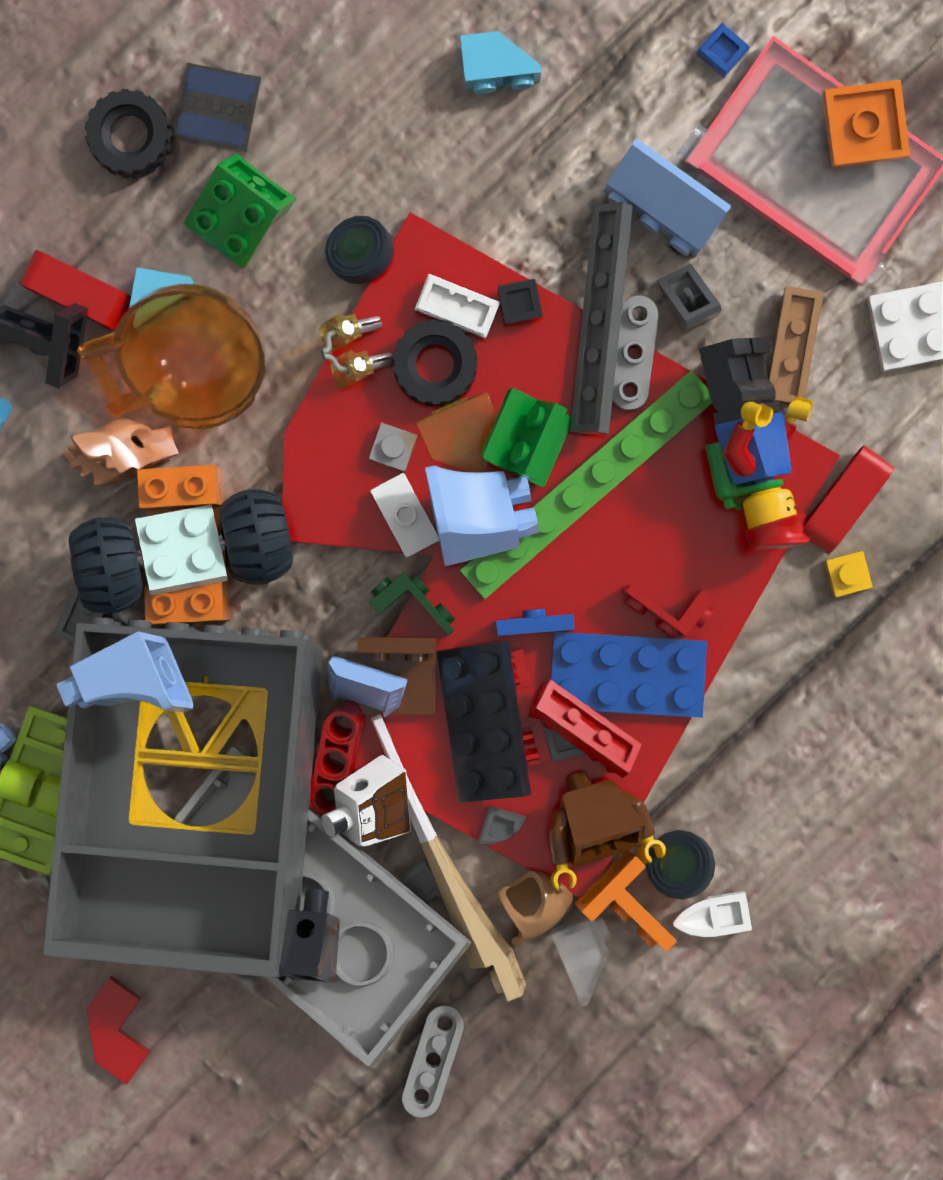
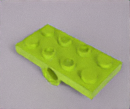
[0,705,67,875]

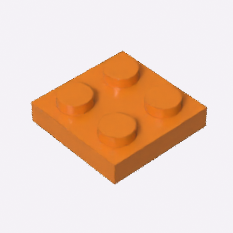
[822,80,910,168]

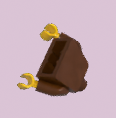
[549,772,666,891]

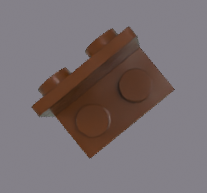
[358,637,437,715]

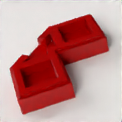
[87,976,150,1085]

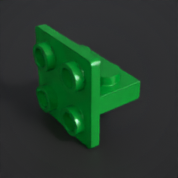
[480,388,571,487]

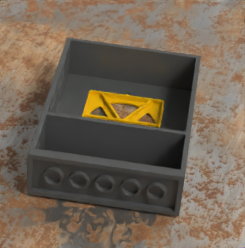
[43,617,323,978]

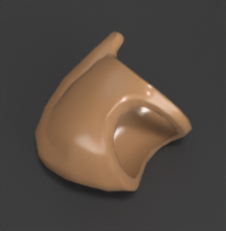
[497,871,574,946]

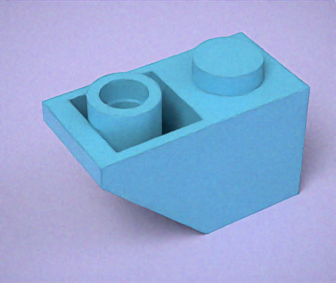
[460,31,541,94]

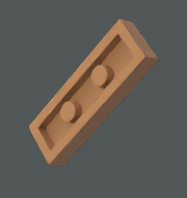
[768,286,824,404]

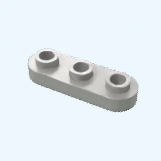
[612,296,658,411]
[402,1003,464,1118]

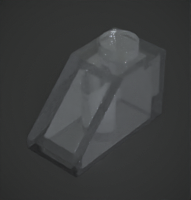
[550,915,612,1007]

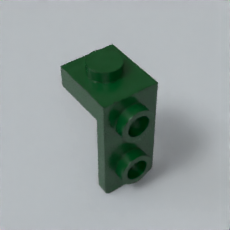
[369,572,455,635]

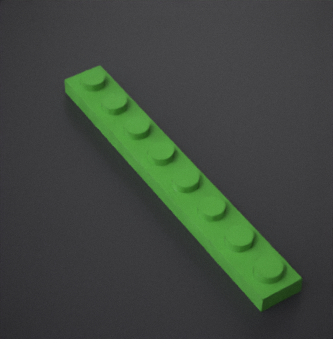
[460,370,712,599]

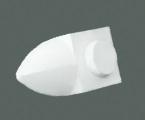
[673,891,752,937]

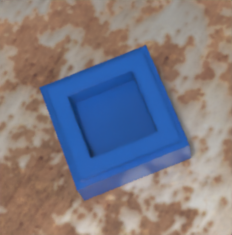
[696,22,750,78]

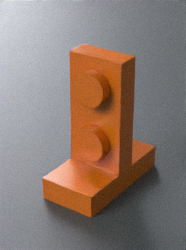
[574,850,677,952]

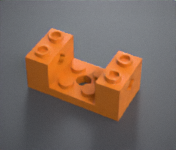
[137,465,230,624]

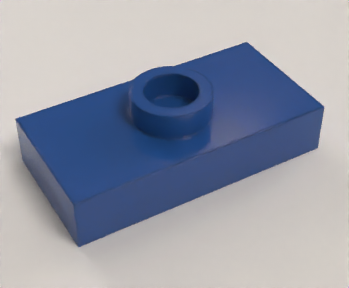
[496,609,575,636]

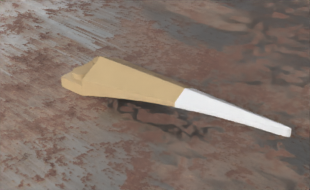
[371,714,526,1001]

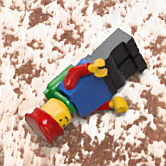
[699,337,814,556]

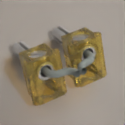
[318,314,393,390]

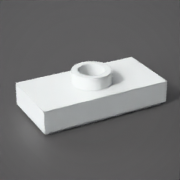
[415,274,500,339]
[370,472,439,558]

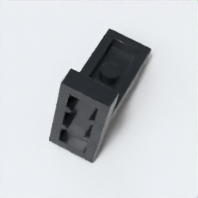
[0,303,88,389]

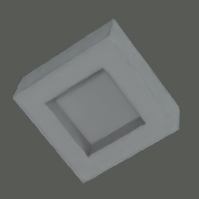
[369,422,418,472]

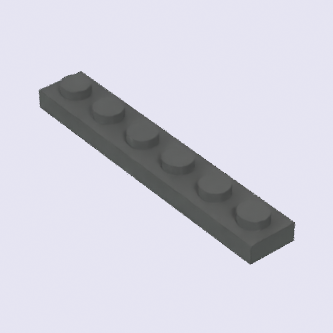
[570,202,633,434]

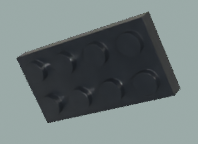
[437,641,531,803]

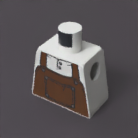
[321,755,411,847]

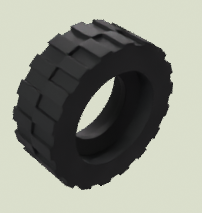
[85,89,173,179]
[393,319,477,407]

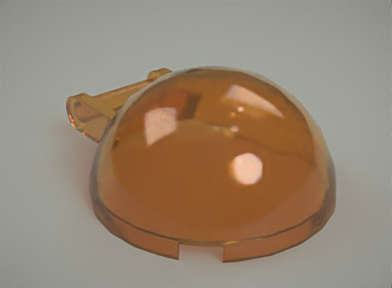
[77,283,265,430]

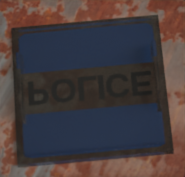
[172,63,261,152]

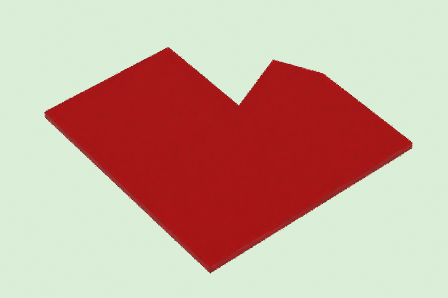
[282,212,840,898]

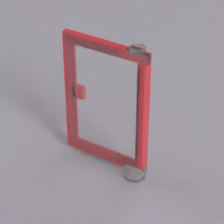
[676,36,943,286]

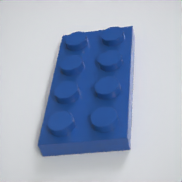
[551,632,707,718]

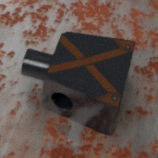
[279,889,340,983]

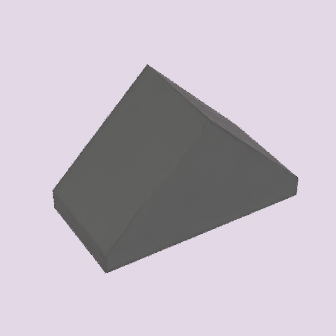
[657,264,722,333]

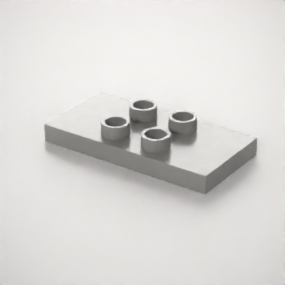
[174,746,472,1067]

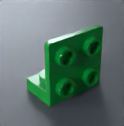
[184,154,296,268]

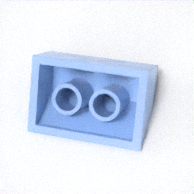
[604,138,731,257]

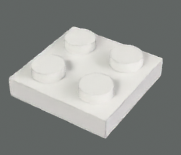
[867,281,943,372]

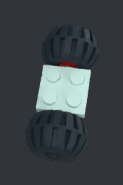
[68,489,293,614]

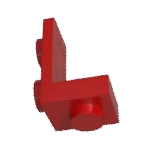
[622,585,714,638]

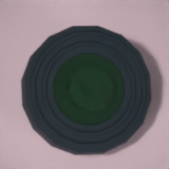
[325,216,394,284]
[646,830,715,900]

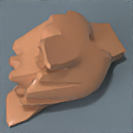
[63,418,179,486]

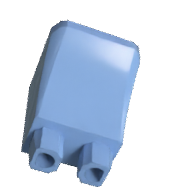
[425,466,539,566]
[57,631,193,713]

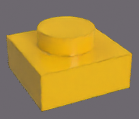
[824,551,873,597]

